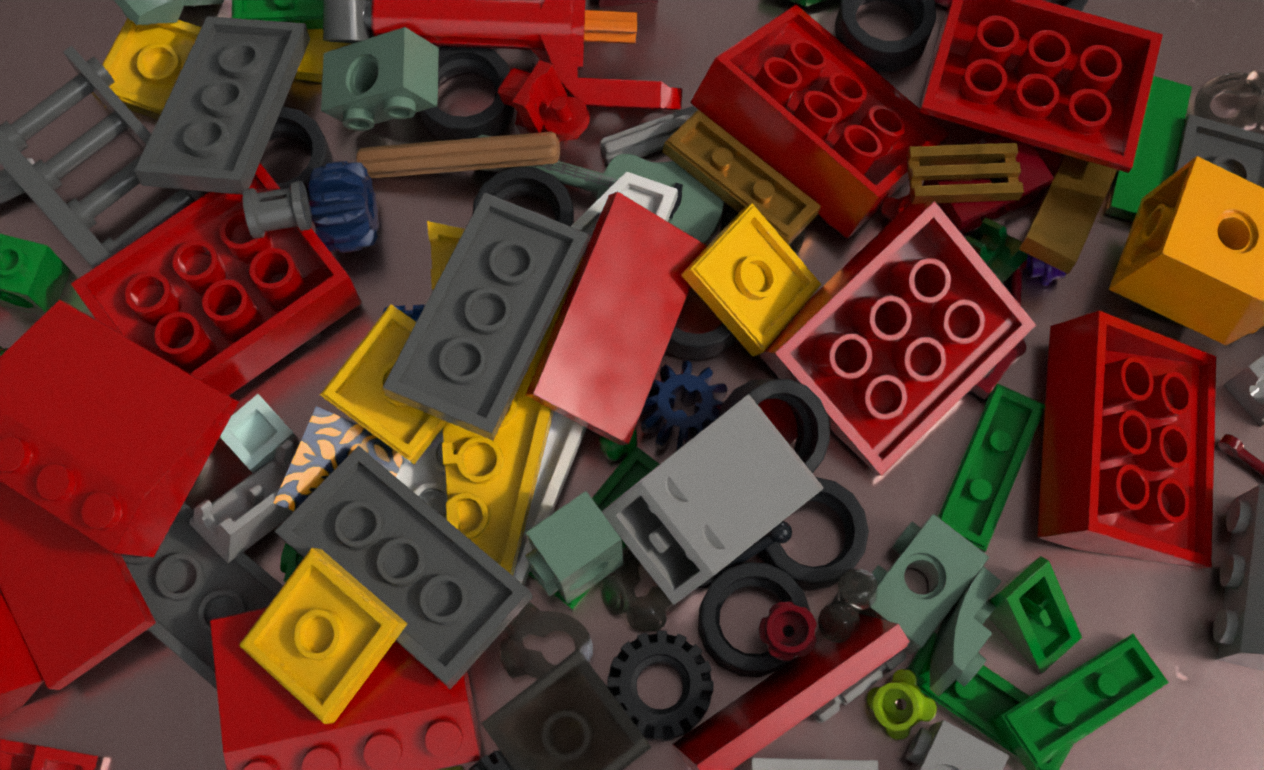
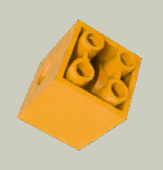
[1109,156,1264,346]

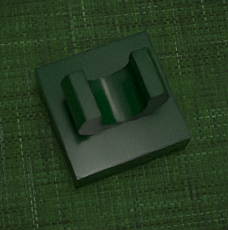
[965,218,1028,284]

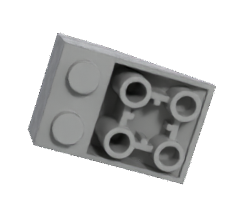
[602,394,824,605]

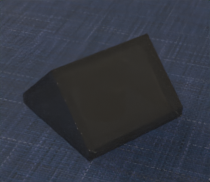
[481,648,652,770]

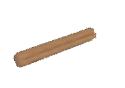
[356,132,560,178]

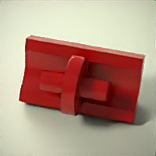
[498,60,590,143]

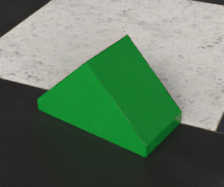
[988,556,1082,674]

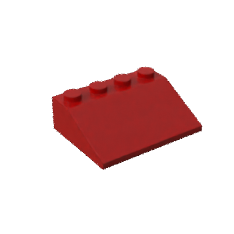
[920,0,1163,173]
[690,5,950,239]
[71,163,362,396]
[758,201,1036,476]
[0,300,239,558]
[1037,311,1217,569]
[210,607,482,770]

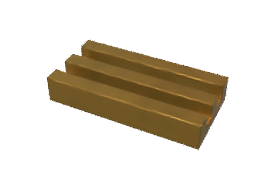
[906,143,1024,204]

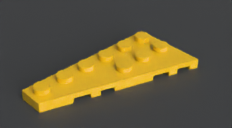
[427,221,583,576]

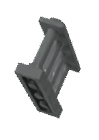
[0,45,208,268]

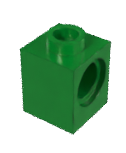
[0,234,71,316]

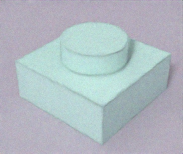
[220,394,298,473]

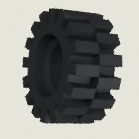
[607,630,714,742]

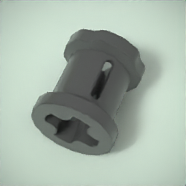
[243,181,312,239]

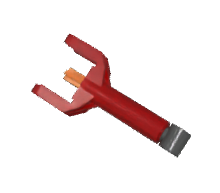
[323,0,683,110]

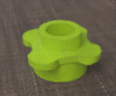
[867,669,937,740]

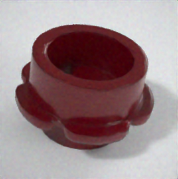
[759,602,817,661]

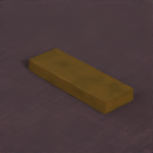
[662,110,821,245]
[1019,155,1117,274]

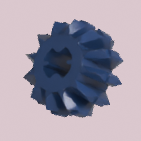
[308,161,379,253]
[641,360,728,451]

